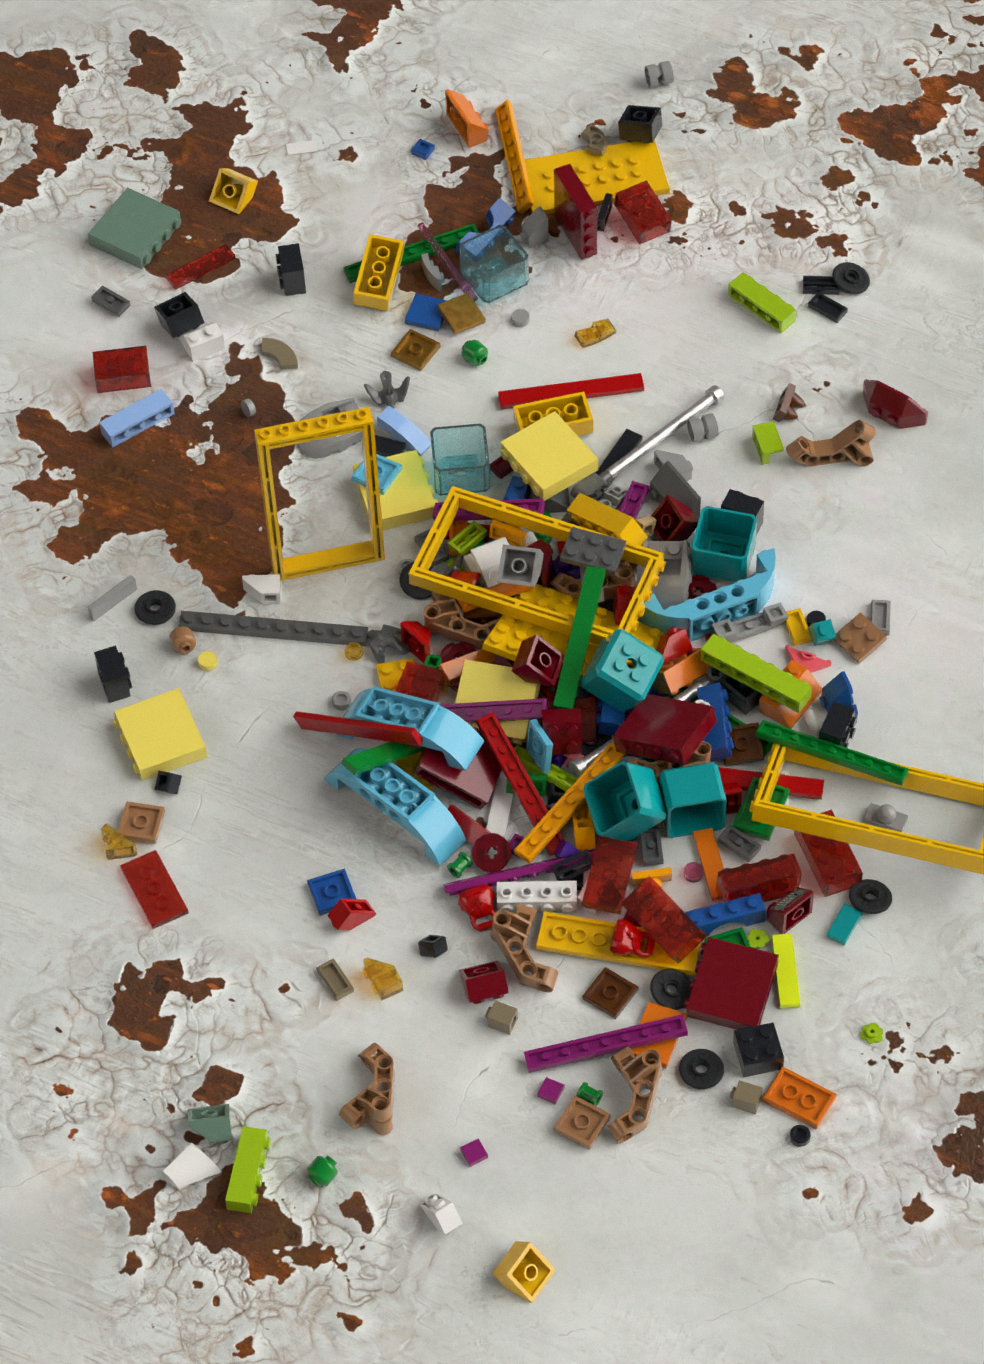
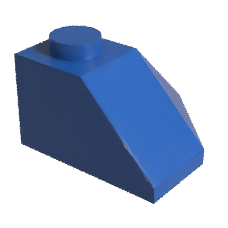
[819,671,858,723]

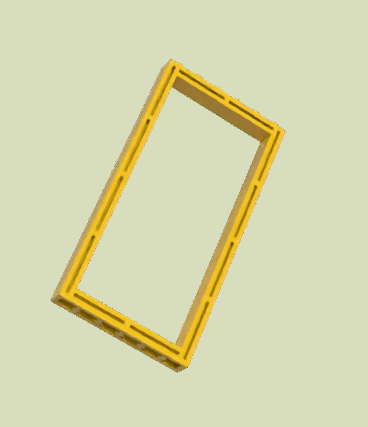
[254,407,385,581]
[409,486,666,646]
[749,743,984,875]

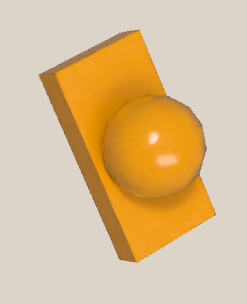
[489,519,527,547]
[631,867,672,895]

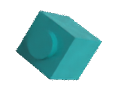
[809,619,836,646]

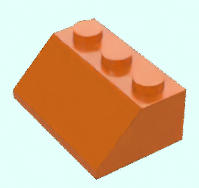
[445,89,489,148]
[652,648,710,695]
[759,659,822,729]

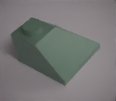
[188,1104,232,1144]

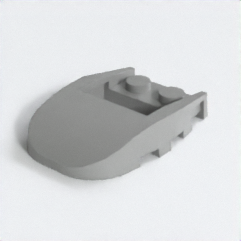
[297,398,361,459]
[637,540,692,610]

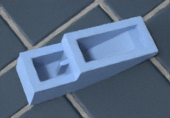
[377,405,432,456]

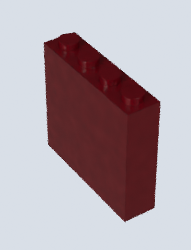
[554,164,597,260]
[613,694,717,765]
[413,721,502,810]
[684,937,779,1030]

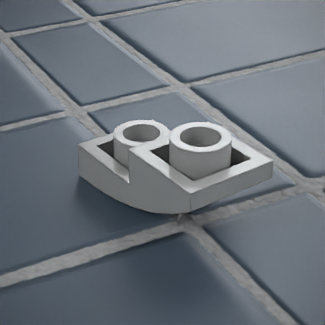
[421,253,444,291]
[599,485,627,510]

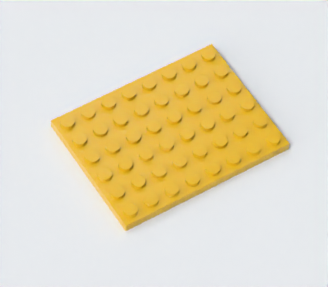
[482,583,665,687]

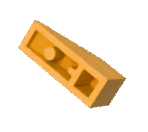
[571,802,595,851]

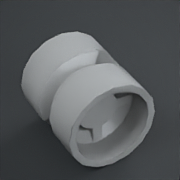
[644,61,674,88]
[687,413,719,442]

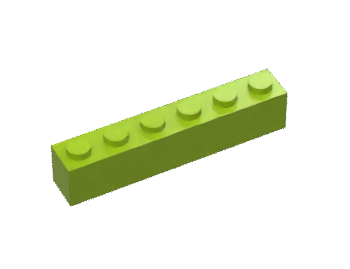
[700,634,812,713]

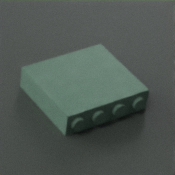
[88,187,181,269]

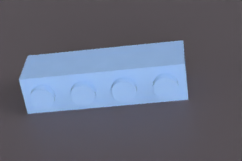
[99,389,175,447]

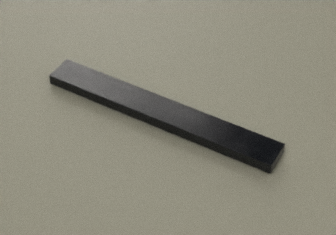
[561,429,643,526]

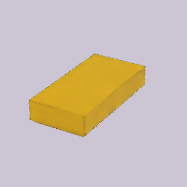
[784,608,812,646]

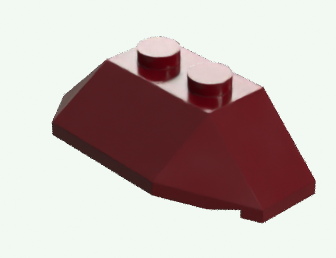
[863,379,928,429]

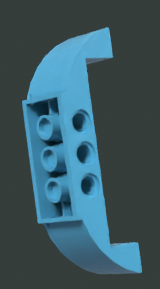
[638,548,776,642]
[336,686,484,771]
[324,748,466,866]

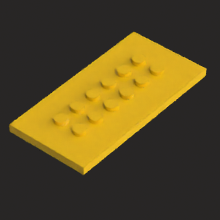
[524,140,670,214]

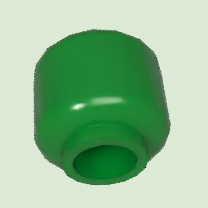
[462,340,488,366]
[307,1155,338,1187]

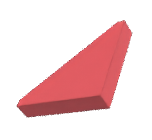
[785,645,831,672]

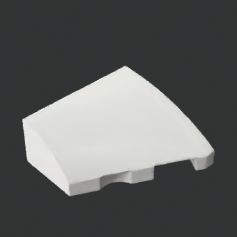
[163,1143,222,1191]

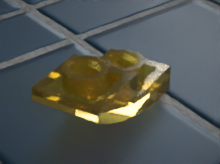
[574,318,616,348]

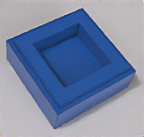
[411,139,435,160]

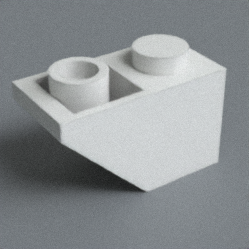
[242,574,281,604]
[419,1193,463,1234]

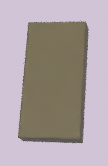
[316,958,354,1001]

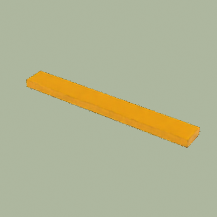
[495,100,534,214]
[514,742,627,864]

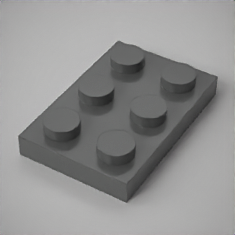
[560,527,626,576]

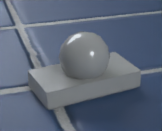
[864,803,908,832]

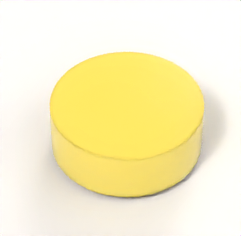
[198,651,217,671]

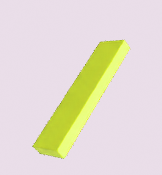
[772,934,801,1009]

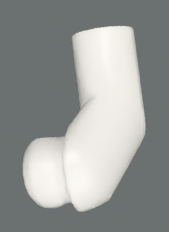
[804,710,822,736]

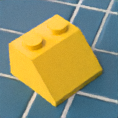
[209,168,258,214]
[492,1241,555,1303]

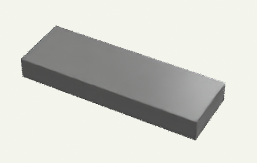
[88,575,137,621]

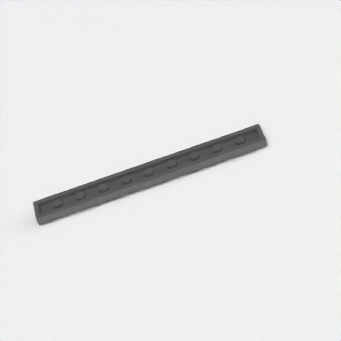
[178,610,369,647]

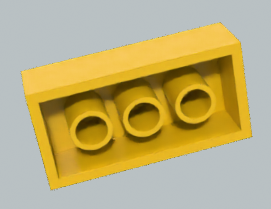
[353,234,404,311]
[513,392,593,436]
[567,493,648,546]

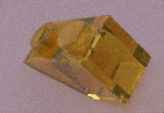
[362,958,403,1001]

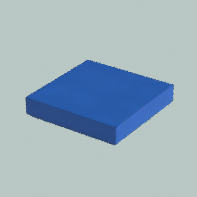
[405,293,448,331]
[307,868,356,916]

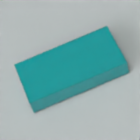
[827,904,863,946]

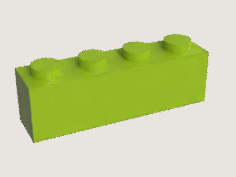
[728,272,796,333]
[225,1126,271,1213]

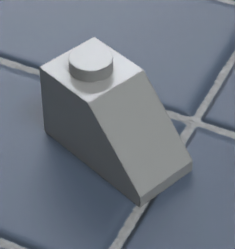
[520,206,549,249]
[654,450,693,481]

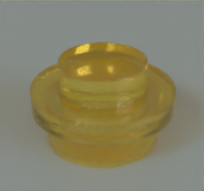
[344,642,364,661]

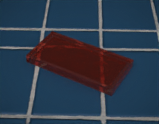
[582,836,638,915]
[120,850,189,929]

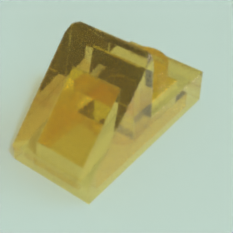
[101,824,137,860]

